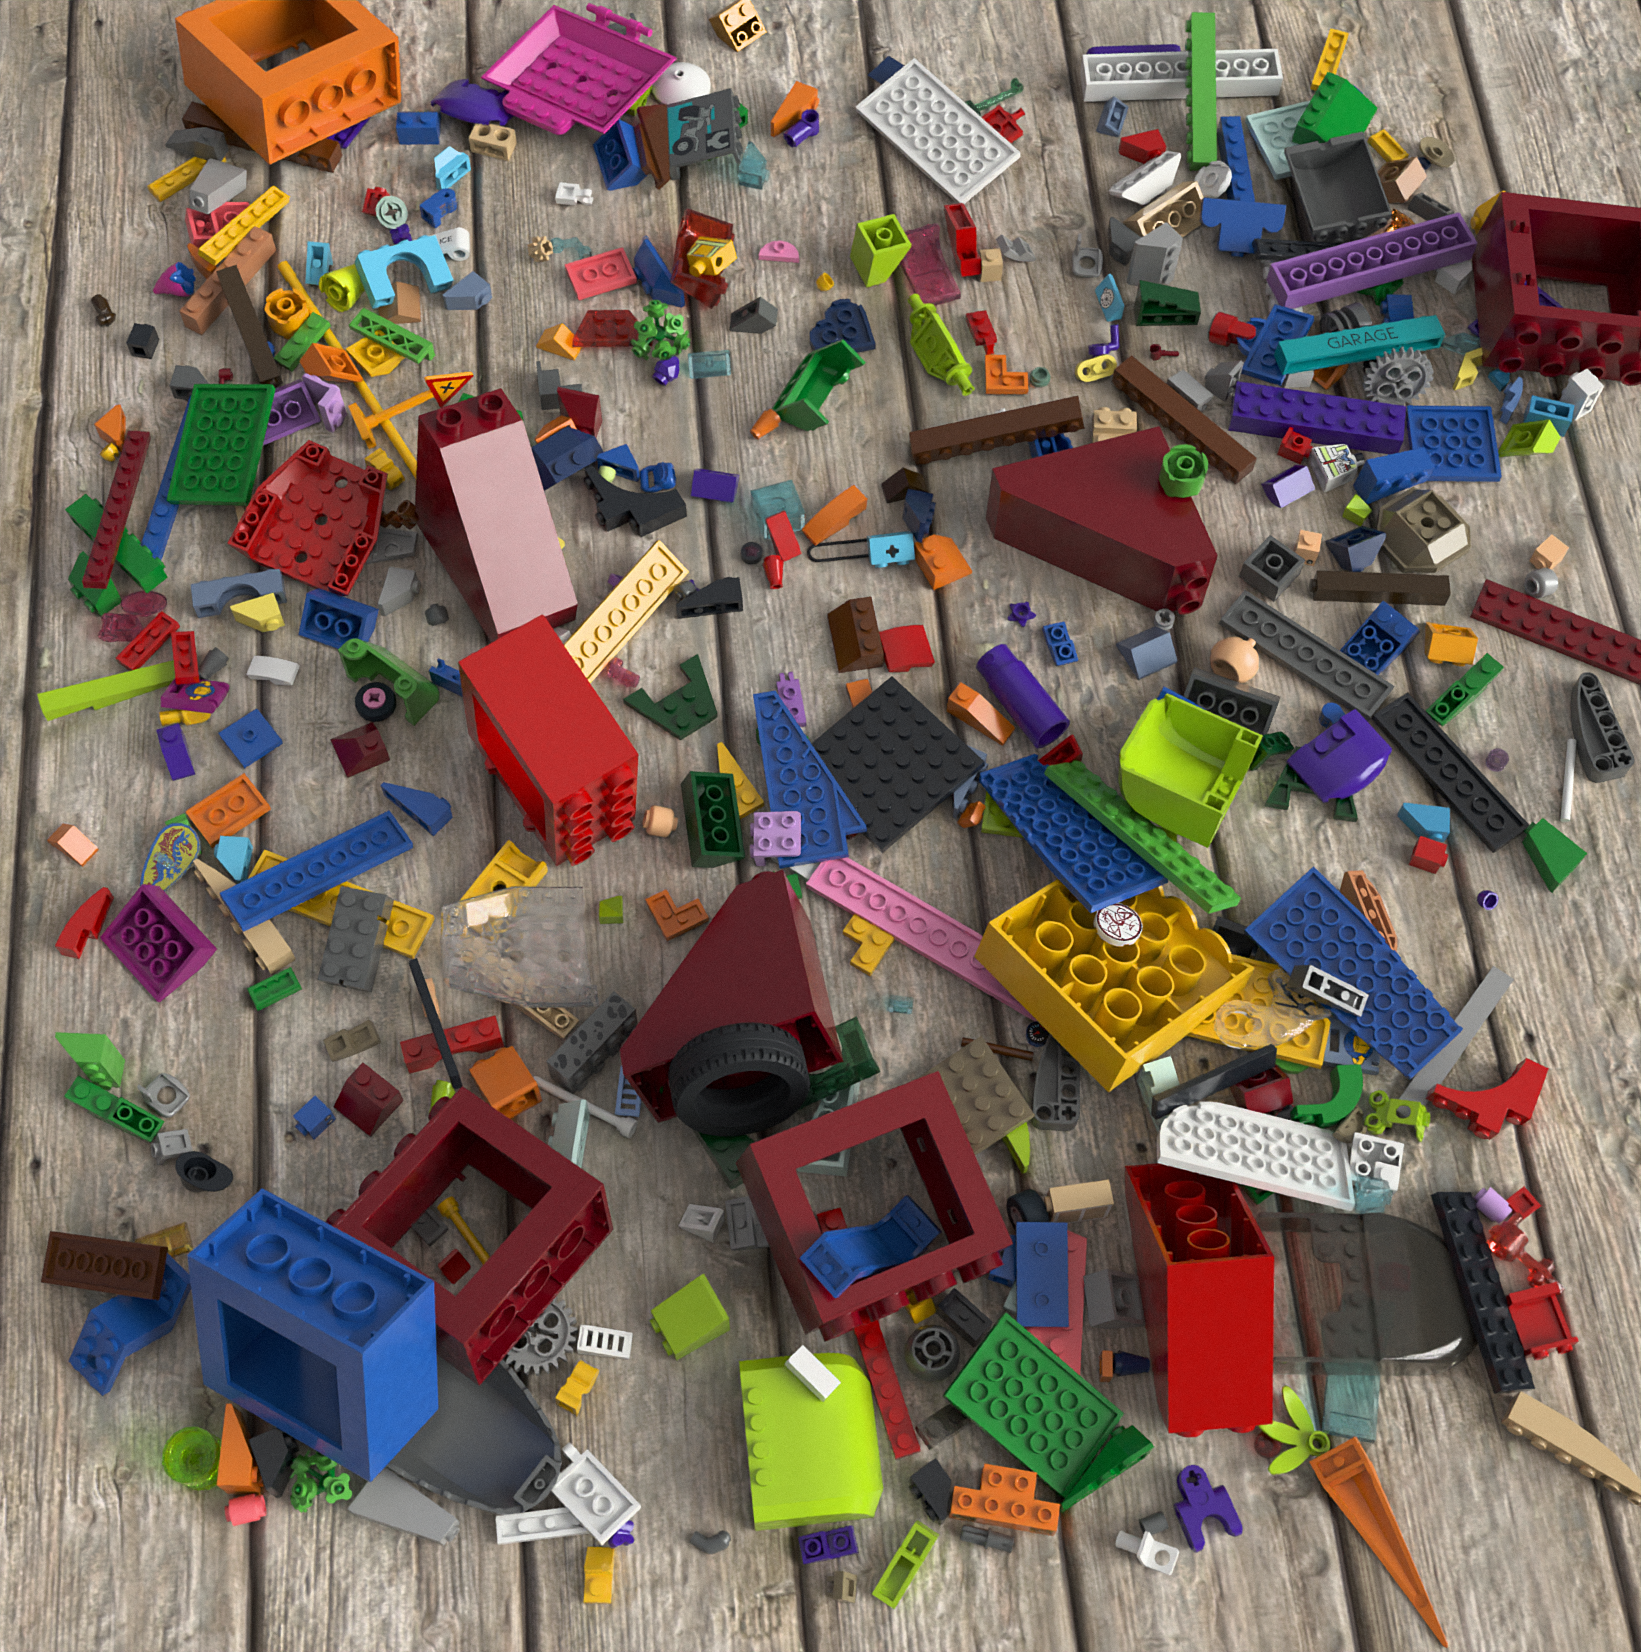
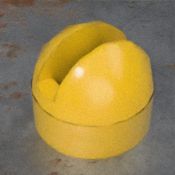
[816,273,834,291]
[99,442,119,462]

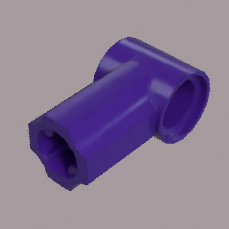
[783,109,820,148]

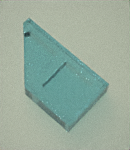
[1440,332,1480,355]

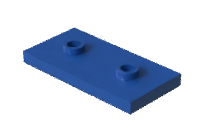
[1016,1222,1069,1327]

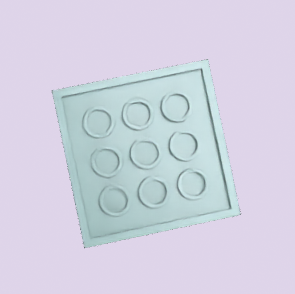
[1245,100,1311,180]

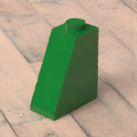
[1522,818,1588,893]

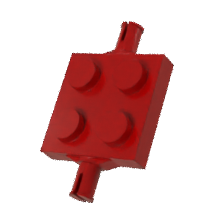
[981,105,1025,144]

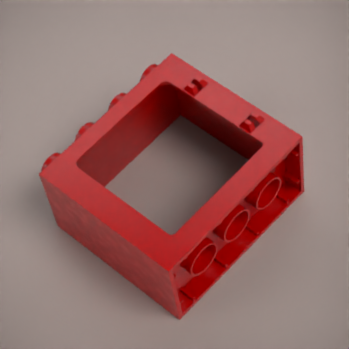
[458,614,639,866]

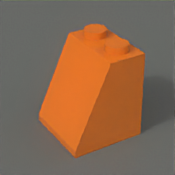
[469,1046,542,1119]

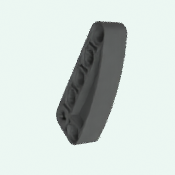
[1571,672,1635,783]
[1031,1034,1080,1131]

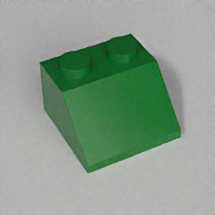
[68,551,123,618]

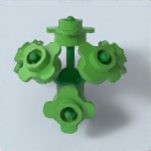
[631,300,690,360]
[290,1450,352,1513]

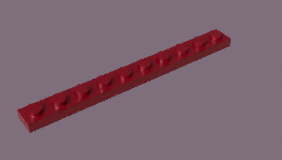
[82,431,151,589]

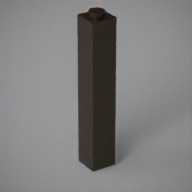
[216,265,283,388]
[1309,570,1451,606]

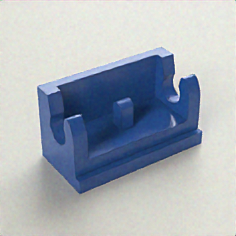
[429,658,463,697]

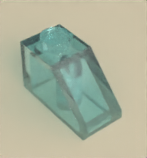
[738,141,770,190]
[1353,1174,1393,1214]

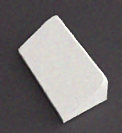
[784,1345,841,1402]

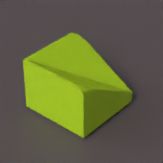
[1342,494,1372,527]
[599,896,624,924]

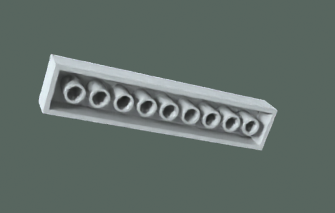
[1080,49,1283,102]

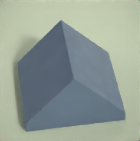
[1116,626,1177,680]

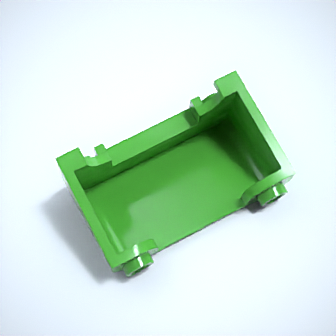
[338,638,440,726]

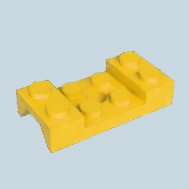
[451,839,548,943]

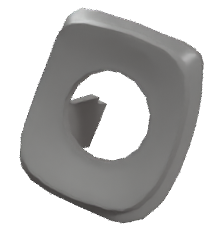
[1072,234,1103,278]
[137,1073,190,1118]

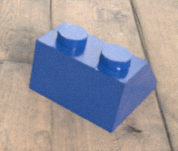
[396,111,441,145]

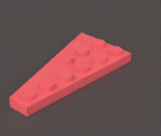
[1024,1230,1087,1375]

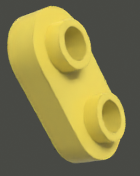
[1075,355,1117,382]

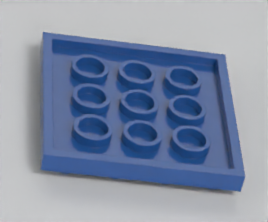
[1406,405,1502,482]

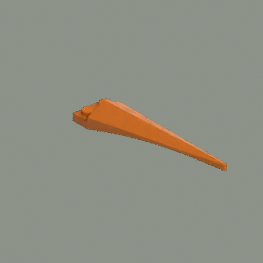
[1309,1437,1448,1648]

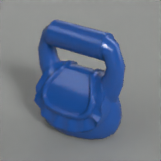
[640,462,676,493]

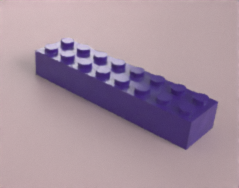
[1228,381,1406,455]

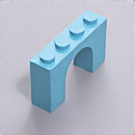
[354,235,453,309]

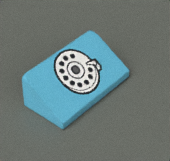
[1095,274,1125,322]

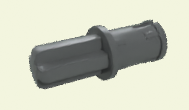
[960,1524,1014,1553]

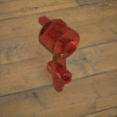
[1487,1213,1565,1295]

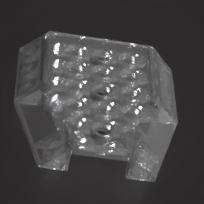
[440,886,599,1008]

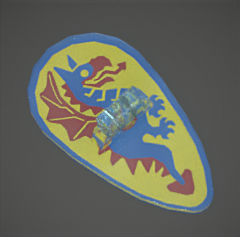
[140,823,200,892]

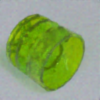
[162,1426,222,1491]

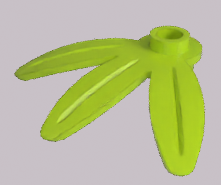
[1258,1385,1331,1475]

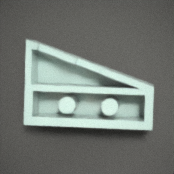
[1137,1056,1180,1133]

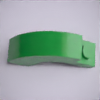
[1290,1064,1363,1129]

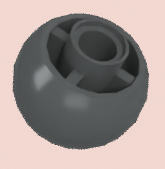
[904,1324,960,1382]

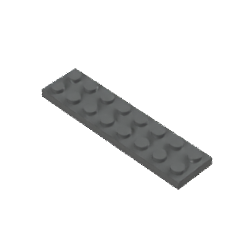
[1219,590,1395,721]

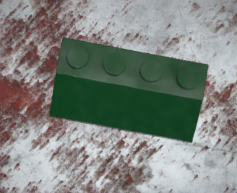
[681,771,745,868]

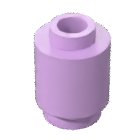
[1474,1187,1512,1224]

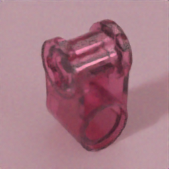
[98,613,144,642]

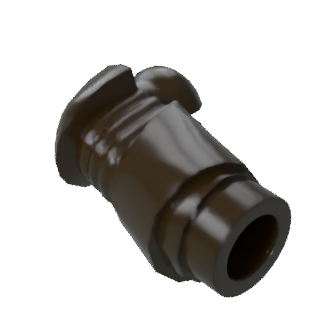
[91,294,116,327]

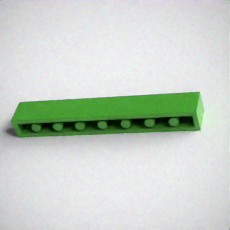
[1185,12,1217,171]

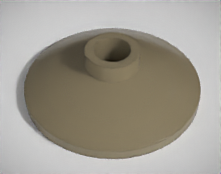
[1419,137,1455,167]

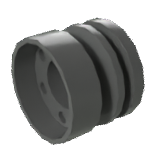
[1319,302,1373,334]

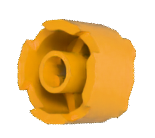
[265,288,310,339]

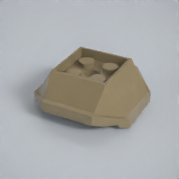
[1376,487,1471,573]

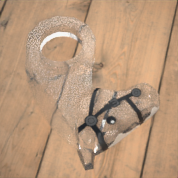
[1214,969,1331,1050]

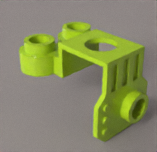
[1364,1090,1430,1142]

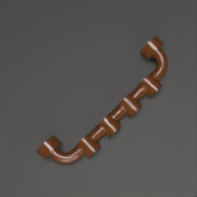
[380,500,419,530]

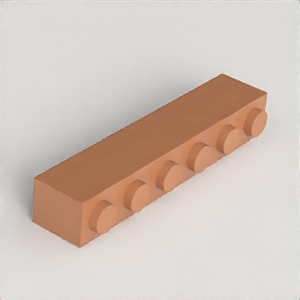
[179,226,276,335]

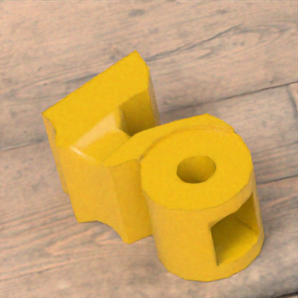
[364,448,405,491]
[555,1360,599,1416]

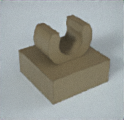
[825,1571,857,1603]

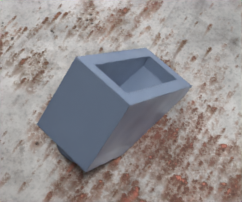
[442,271,492,310]

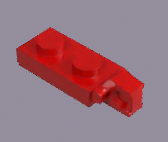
[966,310,997,355]

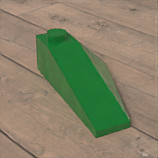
[1059,1425,1154,1513]

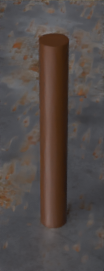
[961,1037,1034,1061]

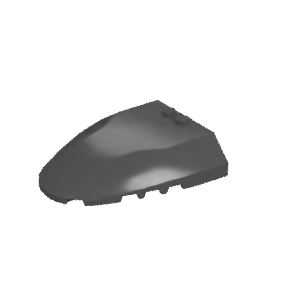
[385,1355,562,1515]

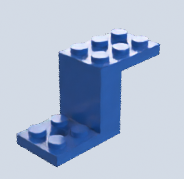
[69,1253,191,1396]

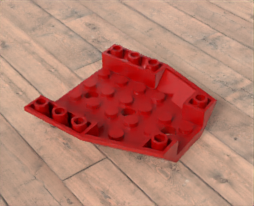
[227,440,388,596]

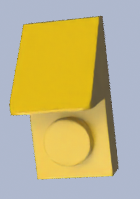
[583,1547,614,1604]

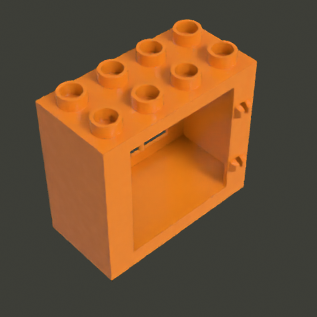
[175,0,401,164]

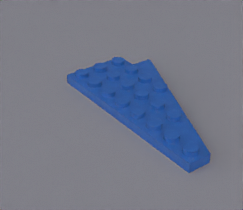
[753,691,867,869]

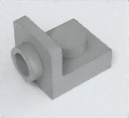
[151,1129,193,1165]

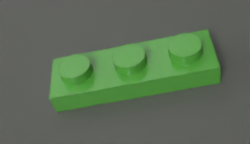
[274,312,331,372]

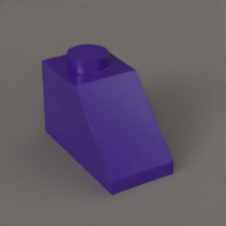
[156,723,196,781]

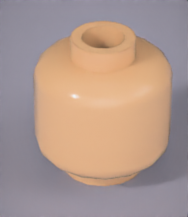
[642,805,678,838]

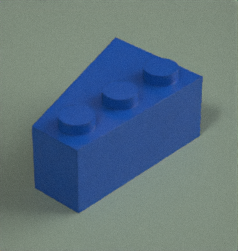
[1353,447,1435,504]

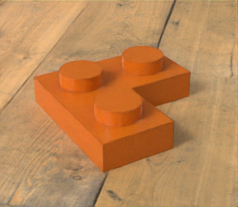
[985,355,1028,394]
[645,889,709,941]

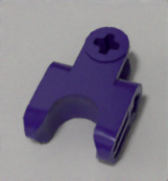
[1173,1465,1243,1553]

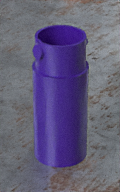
[976,644,1070,748]

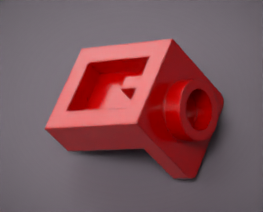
[362,187,390,216]

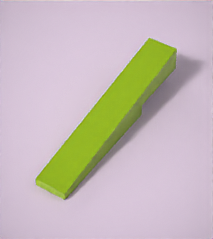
[37,660,175,721]

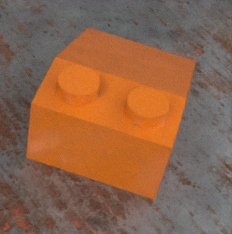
[217,1403,265,1495]

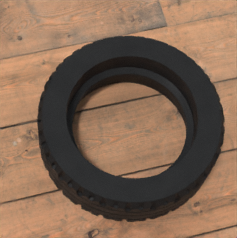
[668,1023,810,1136]

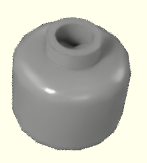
[1524,567,1558,599]

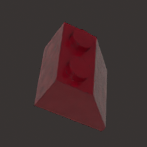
[333,1062,404,1137]
[1229,1065,1294,1114]

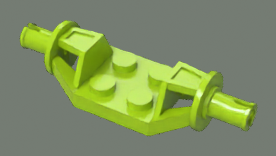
[907,293,974,396]

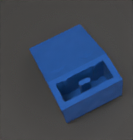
[1340,600,1420,675]

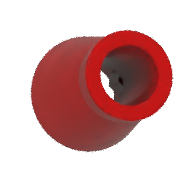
[762,555,784,589]

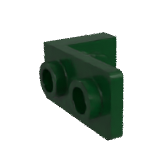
[1249,731,1294,771]

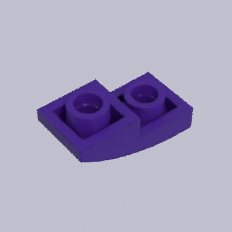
[798,1525,859,1565]

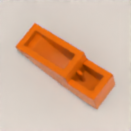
[802,485,868,546]

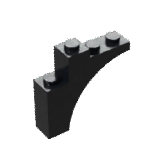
[583,465,687,537]

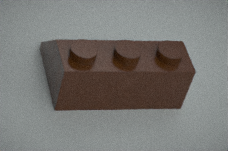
[827,596,884,673]

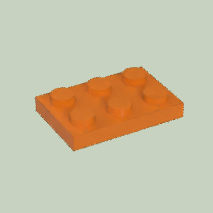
[185,773,271,848]

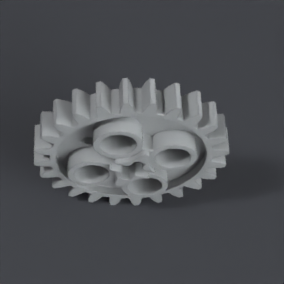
[1362,347,1434,406]
[504,1296,578,1376]

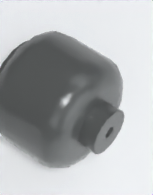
[673,581,697,602]
[425,604,449,626]

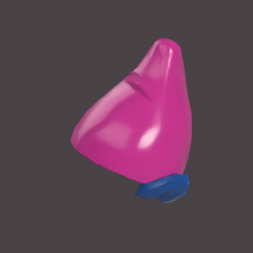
[153,262,196,297]

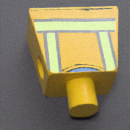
[687,236,737,278]

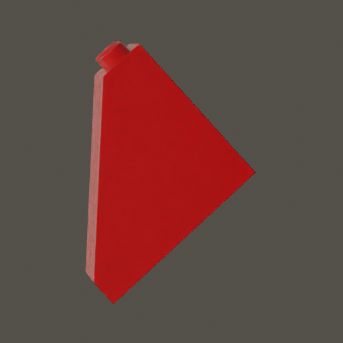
[1125,1163,1274,1438]

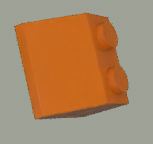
[299,343,363,383]
[914,534,972,590]

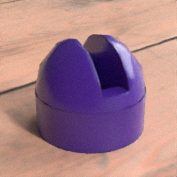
[1477,890,1499,910]

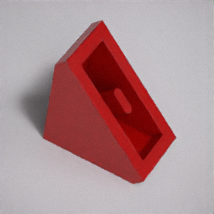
[1038,735,1083,766]

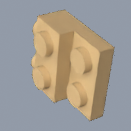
[1092,407,1137,443]

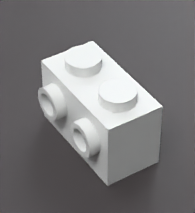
[1559,369,1604,420]

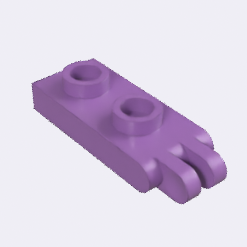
[776,671,806,727]

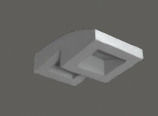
[996,235,1036,262]

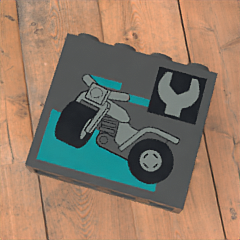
[666,88,743,180]

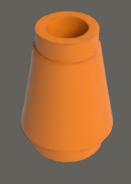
[750,409,781,440]

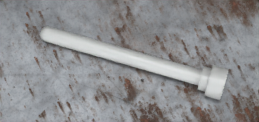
[533,1076,638,1139]

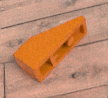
[770,81,819,137]
[946,682,1015,746]

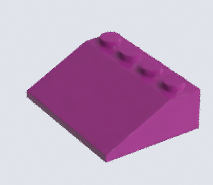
[100,884,217,1002]

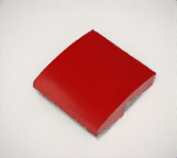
[879,625,935,672]

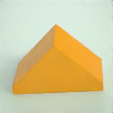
[536,323,583,361]

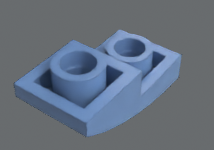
[1499,377,1523,424]

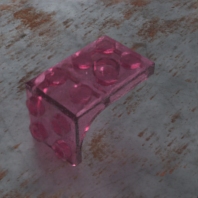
[900,223,961,306]

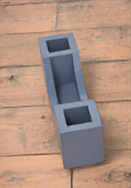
[190,569,287,618]

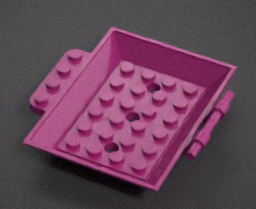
[481,3,677,135]

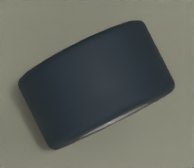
[1006,1189,1049,1231]

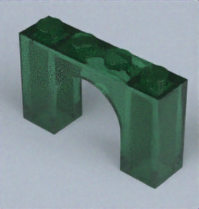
[798,1016,881,1110]

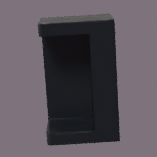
[1212,916,1258,959]
[936,1287,993,1348]

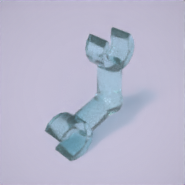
[551,237,592,260]

